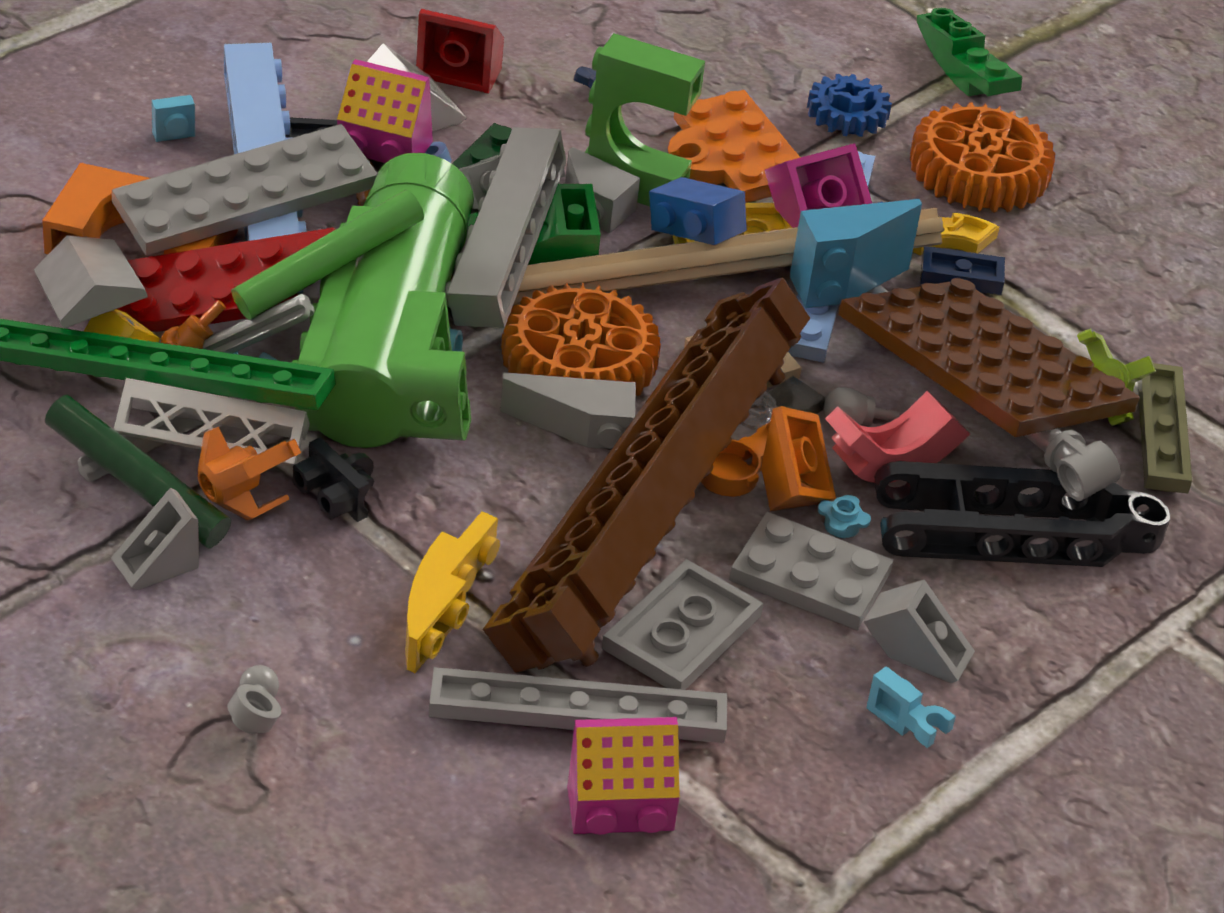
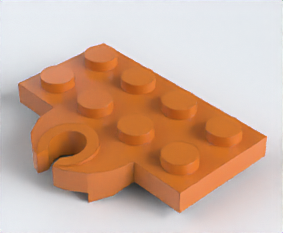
[668,90,801,203]

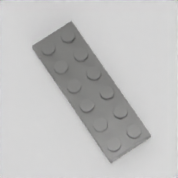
[112,124,377,256]

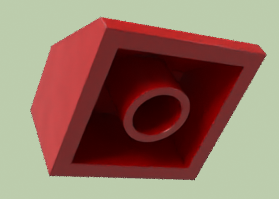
[416,9,504,94]

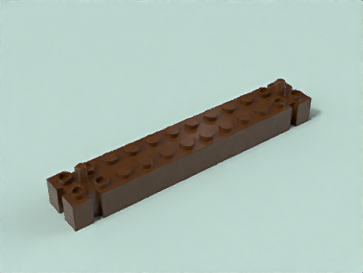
[482,277,810,673]

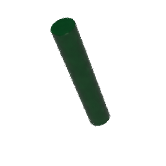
[45,395,231,548]

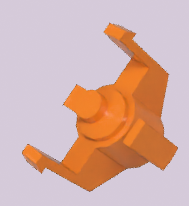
[197,426,301,520]

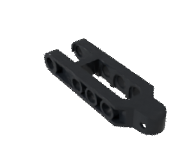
[874,461,1170,567]

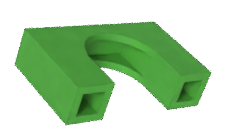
[585,33,705,207]

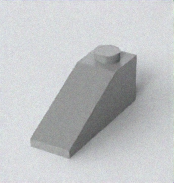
[500,372,636,449]

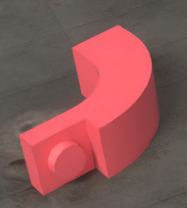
[825,391,970,483]

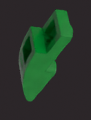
[917,8,1022,96]

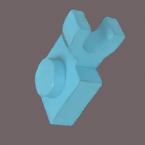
[866,666,956,748]

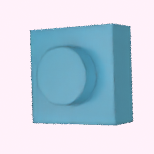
[152,95,195,142]

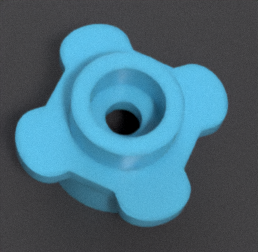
[818,495,871,538]

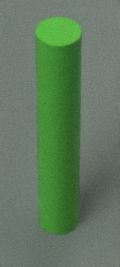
[231,189,424,320]

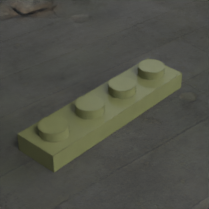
[1137,363,1192,494]

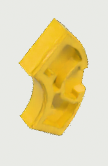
[913,213,999,256]

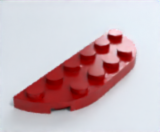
[117,227,336,332]

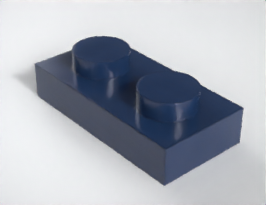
[920,246,1005,295]

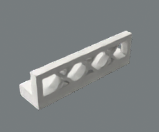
[114,378,310,467]

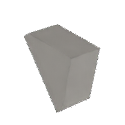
[111,488,199,590]

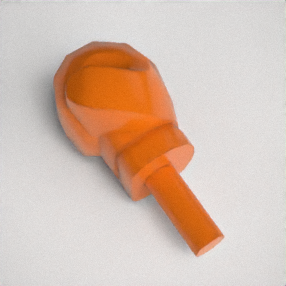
[161,300,226,349]

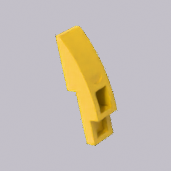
[405,511,500,673]

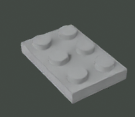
[729,512,893,630]
[602,559,763,690]

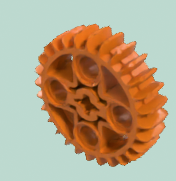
[910,102,1055,213]
[501,283,661,396]

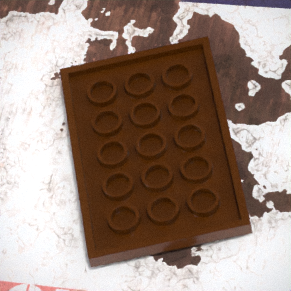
[838,278,1140,438]

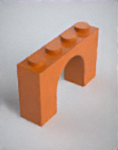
[42,162,238,254]

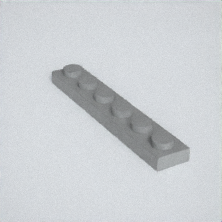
[429,667,727,743]

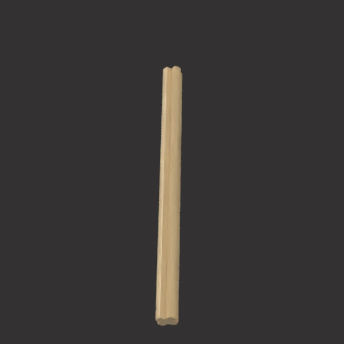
[451,208,944,305]

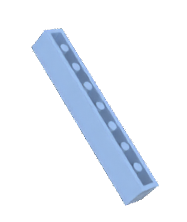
[224,43,307,293]

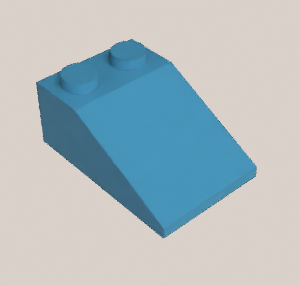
[790,199,922,308]

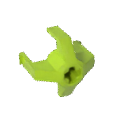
[1077,329,1156,426]

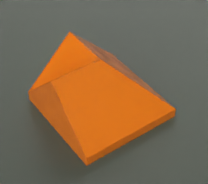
[761,406,836,511]

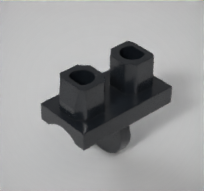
[293,437,374,522]

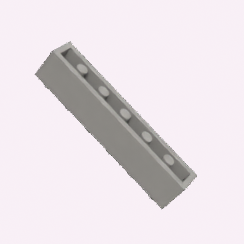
[445,127,567,328]

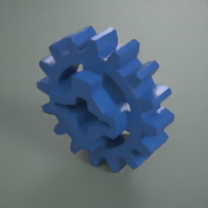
[807,74,892,137]

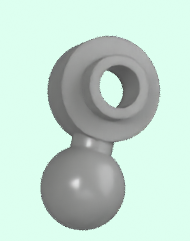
[227,665,281,734]

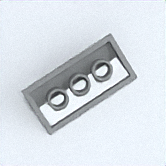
[34,235,148,329]

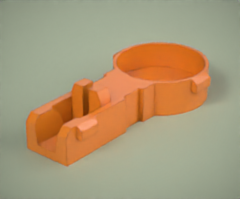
[701,422,770,497]

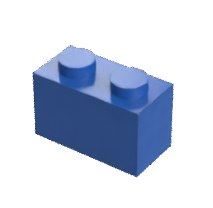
[649,177,747,245]

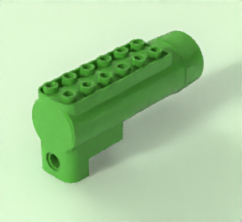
[292,153,474,448]

